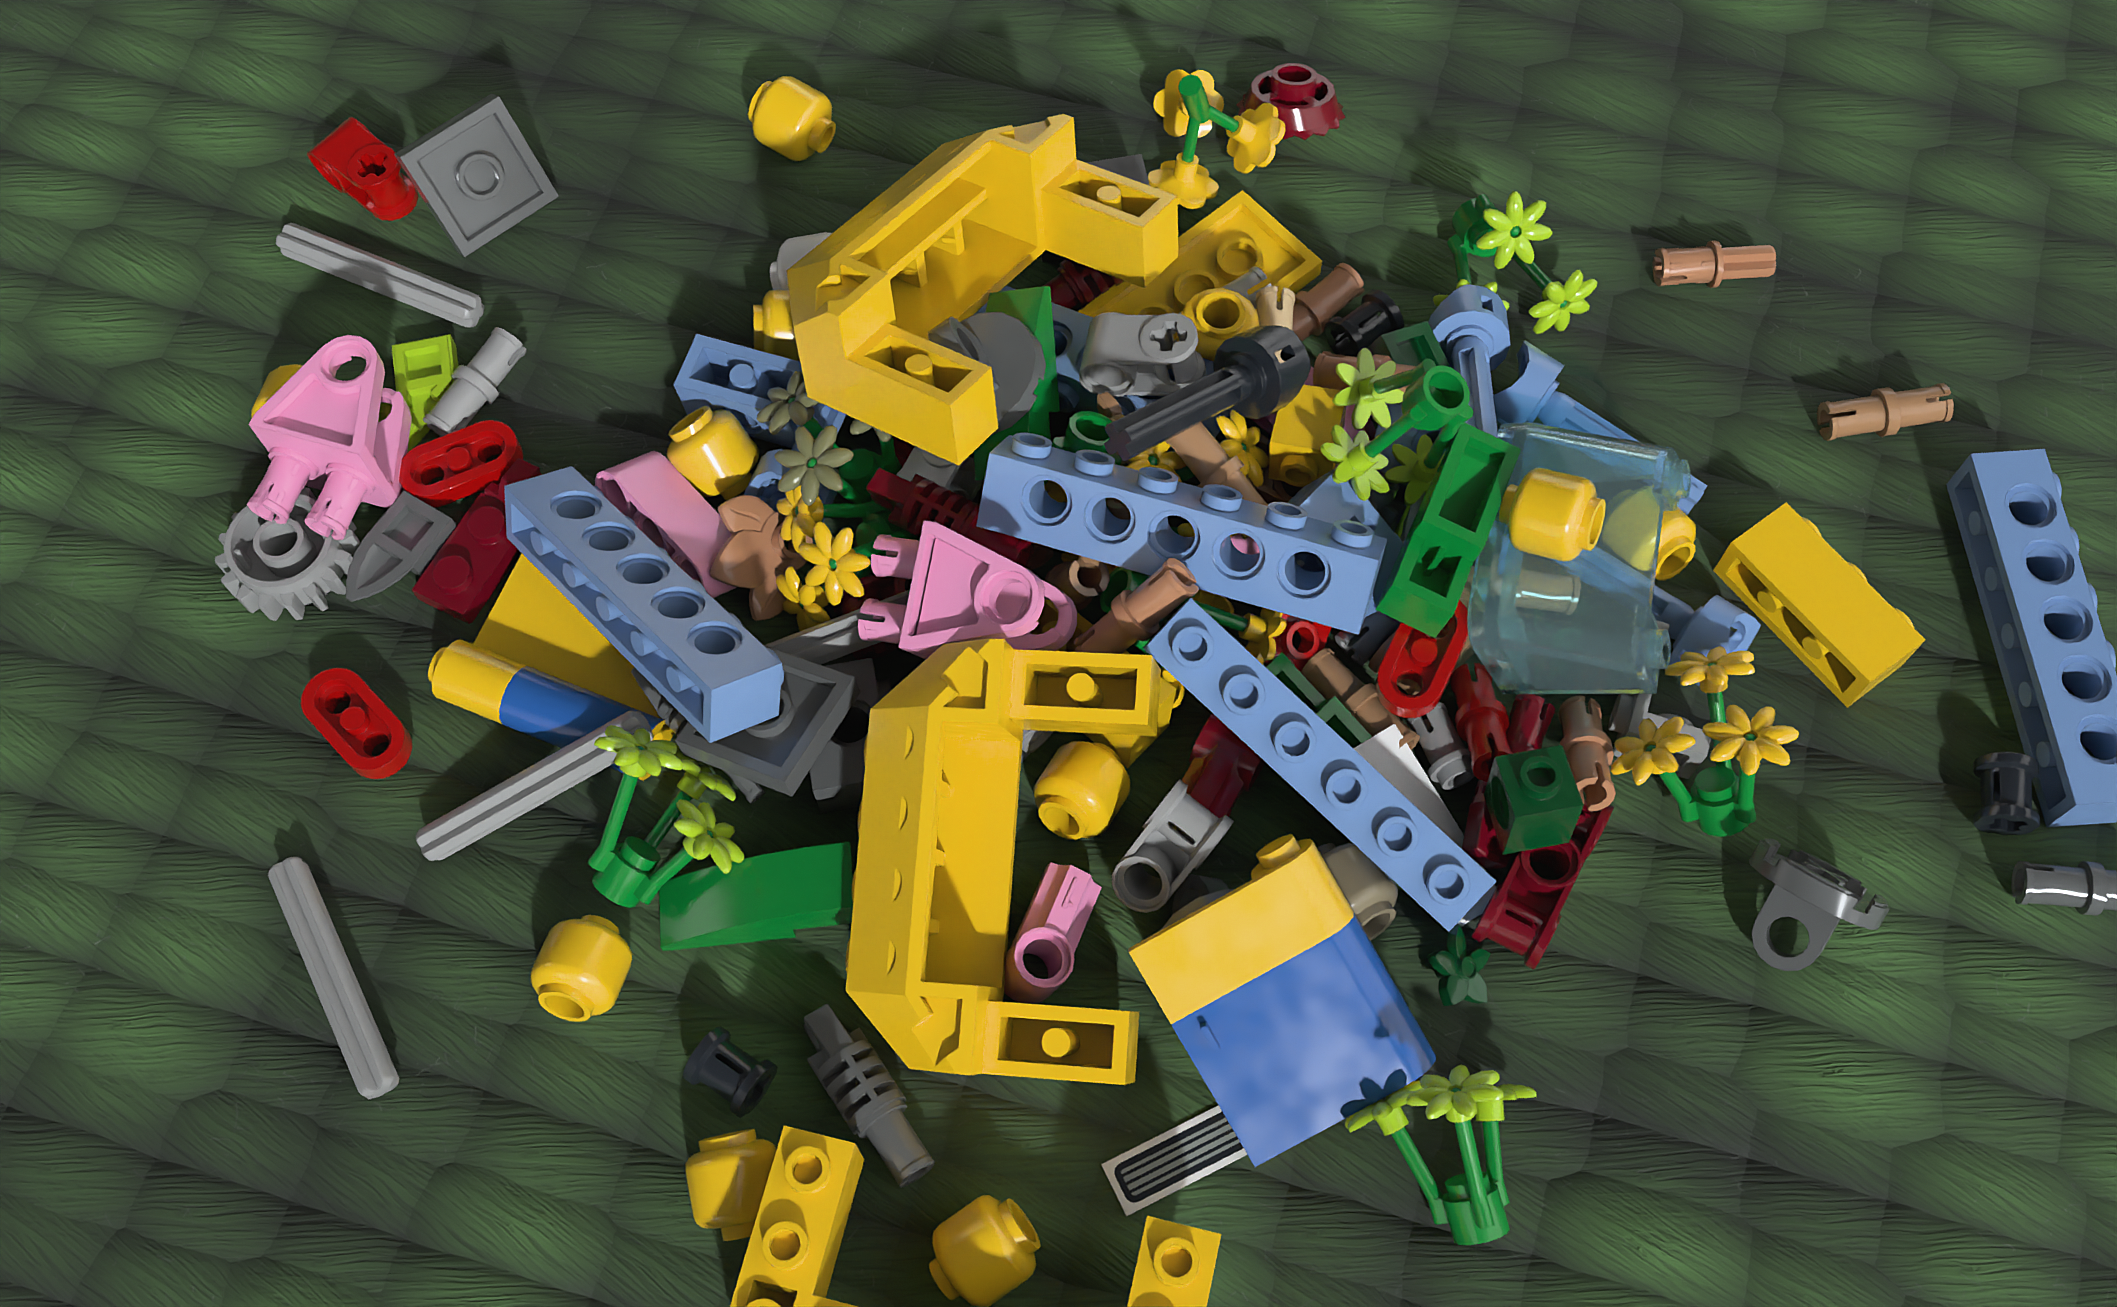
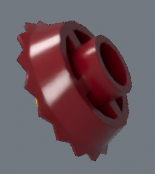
[1236,63,1345,140]

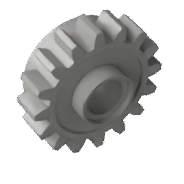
[215,487,361,621]

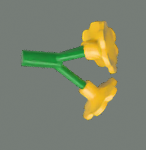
[1148,69,1285,209]

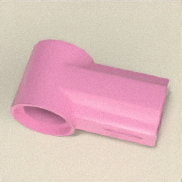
[1004,862,1102,1004]

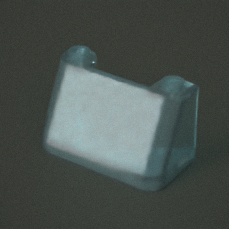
[1467,422,1691,694]

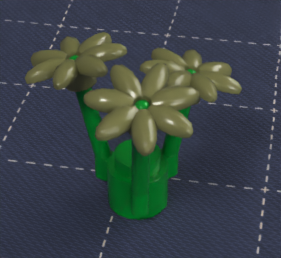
[756,371,903,506]

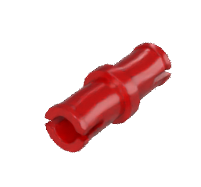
[1449,663,1513,782]

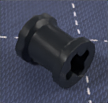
[1324,289,1404,357]
[1973,752,2040,835]
[683,1026,778,1118]

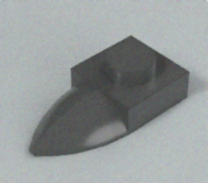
[346,491,457,602]

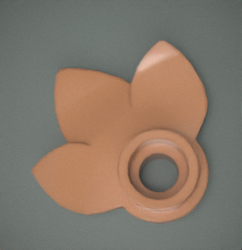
[710,495,813,621]

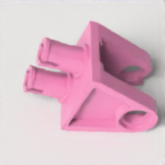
[247,335,412,540]
[858,521,1077,659]

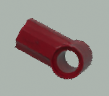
[1182,713,1265,818]

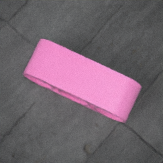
[595,451,736,598]

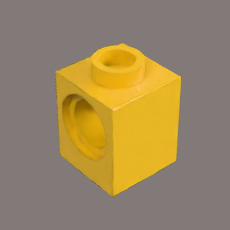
[1269,384,1346,487]

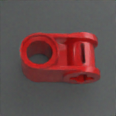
[307,117,418,221]

